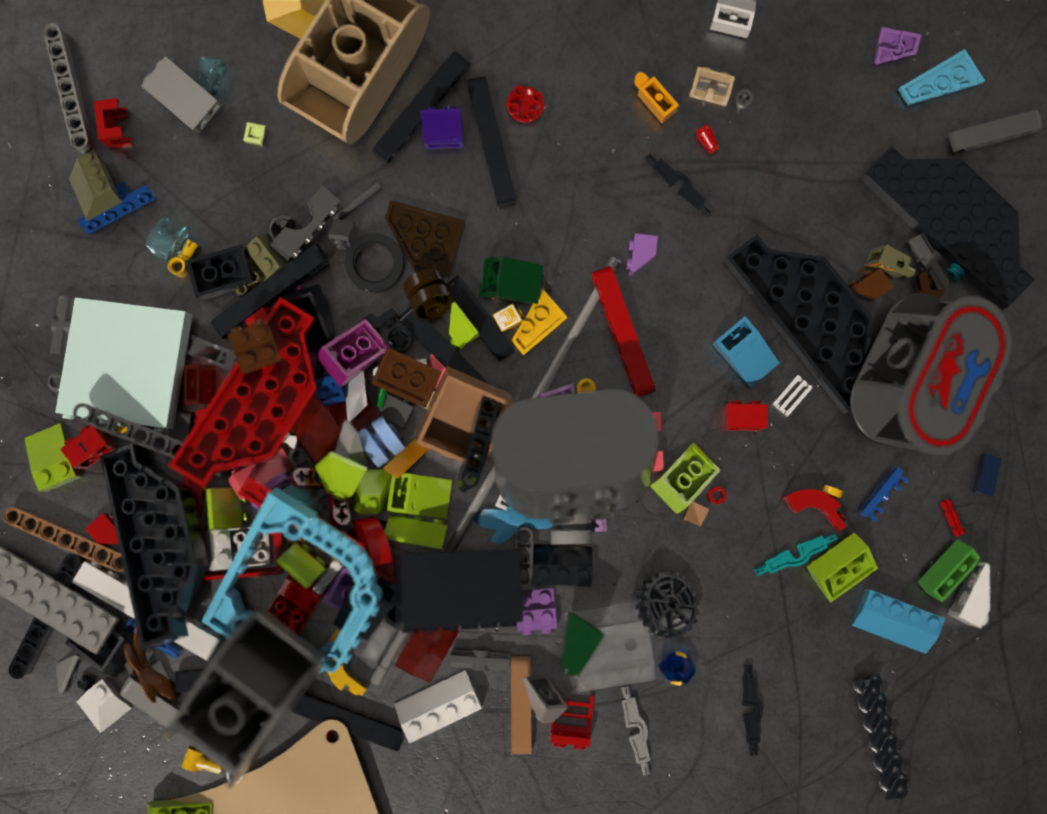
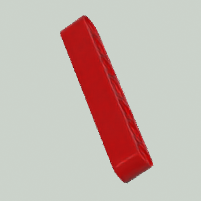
[591,266,656,398]

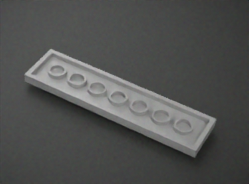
[0,546,119,654]

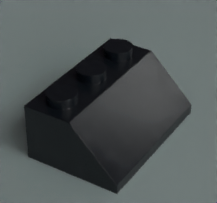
[532,544,593,587]

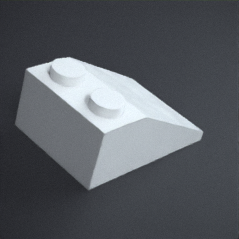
[947,562,990,628]

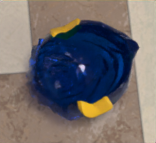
[658,651,696,685]

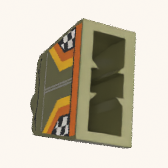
[865,244,916,278]

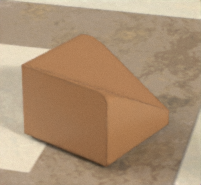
[682,502,709,527]

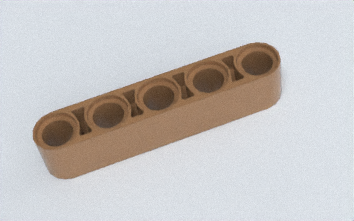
[511,656,531,754]

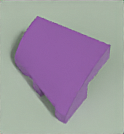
[874,27,921,64]

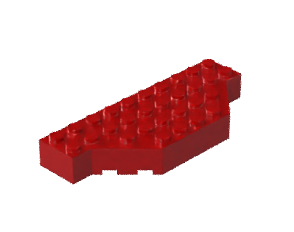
[169,297,317,489]

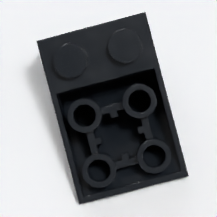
[333,577,395,640]

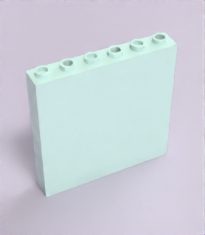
[55,298,192,433]

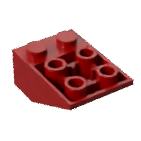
[268,574,328,636]

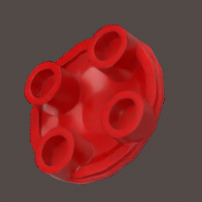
[506,85,544,123]

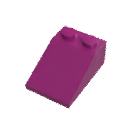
[316,319,390,387]

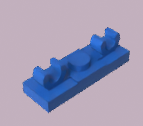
[857,467,909,521]

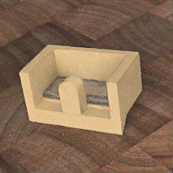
[689,67,735,106]

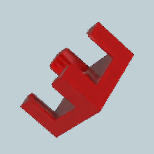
[94,98,133,150]

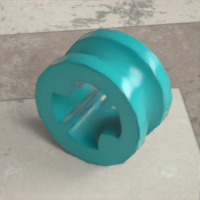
[946,263,966,282]

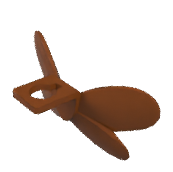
[124,626,180,703]

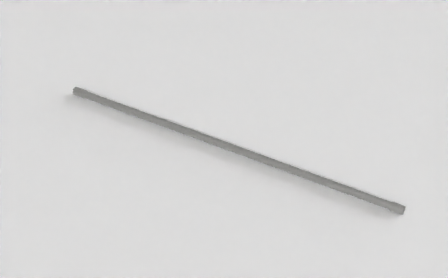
[369,257,622,686]

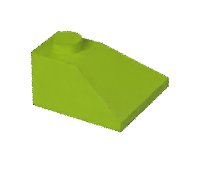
[449,302,480,351]
[315,452,367,501]
[351,469,392,514]

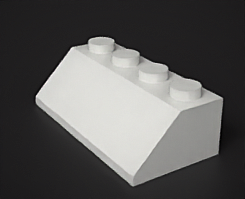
[394,670,482,743]

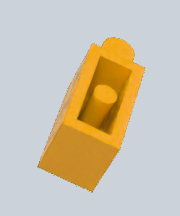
[634,72,679,124]

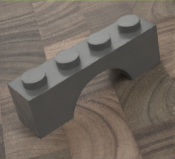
[270,185,340,261]

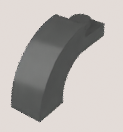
[186,335,237,372]

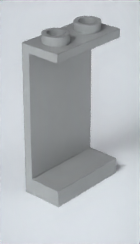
[141,56,222,134]

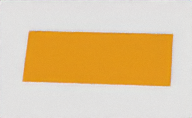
[383,439,430,479]

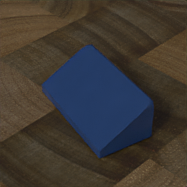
[973,454,1001,497]

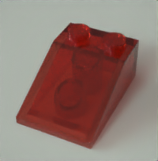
[292,395,342,463]

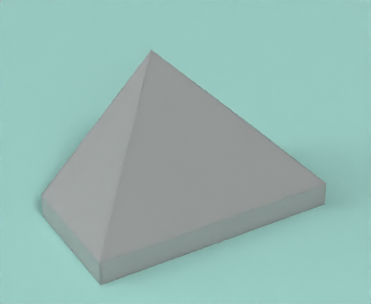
[55,654,83,694]

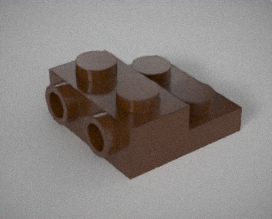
[228,320,281,375]

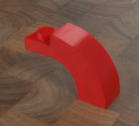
[783,489,847,531]

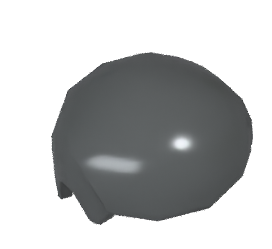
[269,215,299,240]

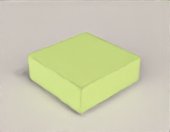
[243,122,267,146]

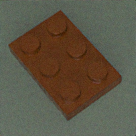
[371,347,441,408]

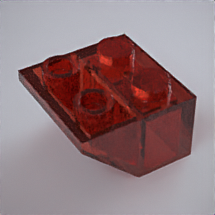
[184,364,216,406]

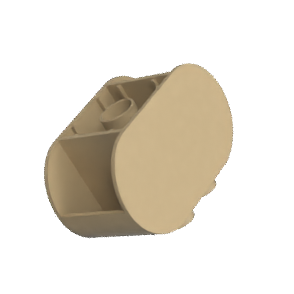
[278,0,430,144]

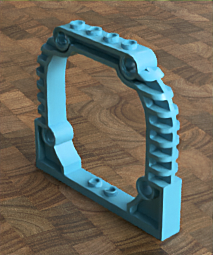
[202,488,383,673]

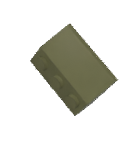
[69,150,122,221]

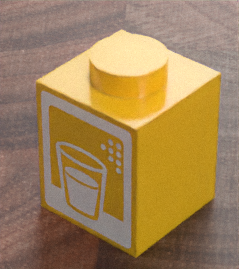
[492,304,524,334]

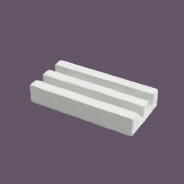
[772,375,813,417]

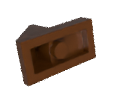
[914,272,946,299]

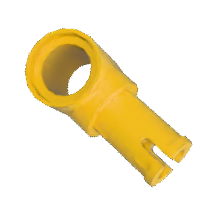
[168,239,199,278]
[181,746,222,774]

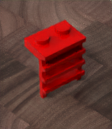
[550,692,594,750]

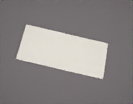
[345,371,367,422]

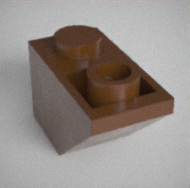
[848,268,894,301]

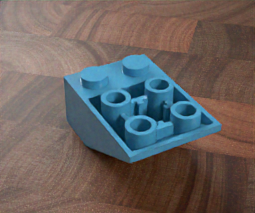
[712,317,780,388]

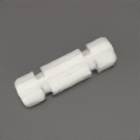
[313,559,343,594]

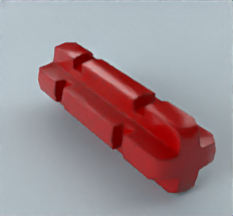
[940,499,965,537]

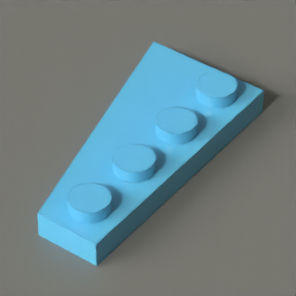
[898,49,985,106]

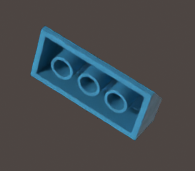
[851,588,945,654]

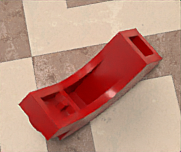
[348,517,392,566]

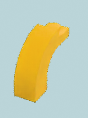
[327,627,369,696]

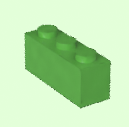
[918,540,982,602]

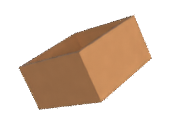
[416,366,514,470]

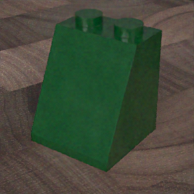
[479,256,544,304]
[560,610,605,677]

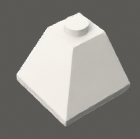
[77,677,133,733]

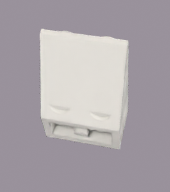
[203,527,271,571]

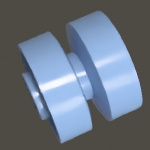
[357,415,406,468]

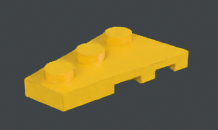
[511,289,568,356]

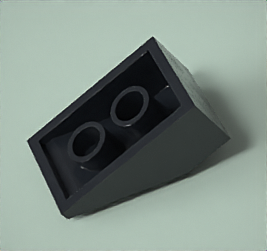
[186,244,253,301]
[282,284,334,352]
[65,627,134,677]

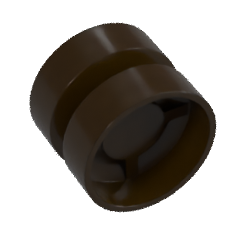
[403,268,453,320]

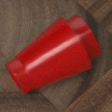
[695,123,720,154]

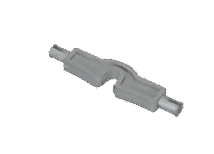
[621,685,651,775]

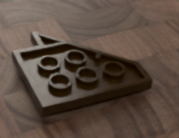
[385,200,465,277]

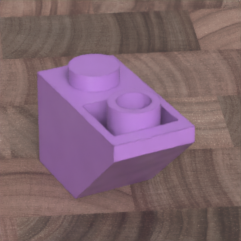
[626,233,658,275]

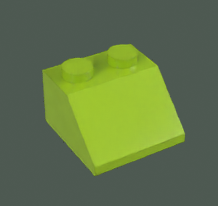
[276,542,327,588]

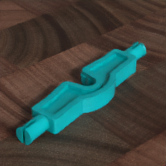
[754,533,838,576]

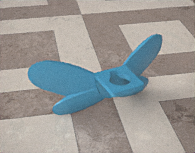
[474,507,554,544]

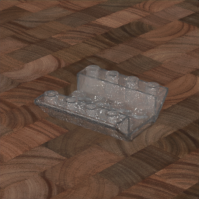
[565,602,656,692]

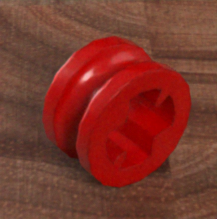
[708,487,726,504]

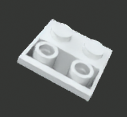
[710,0,756,38]

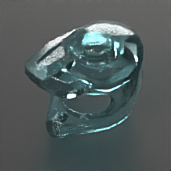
[146,215,191,263]

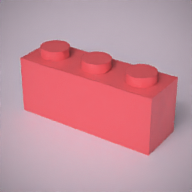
[228,448,294,500]

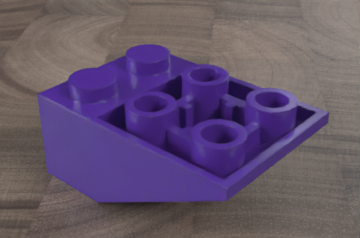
[420,106,464,149]

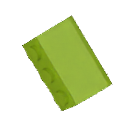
[385,512,449,549]
[807,533,878,603]

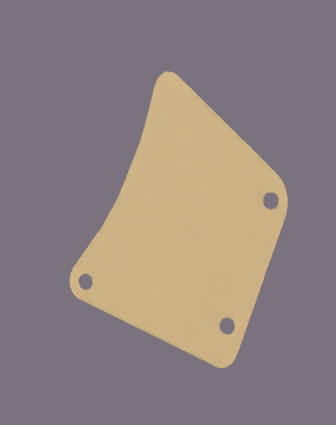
[173,720,378,814]

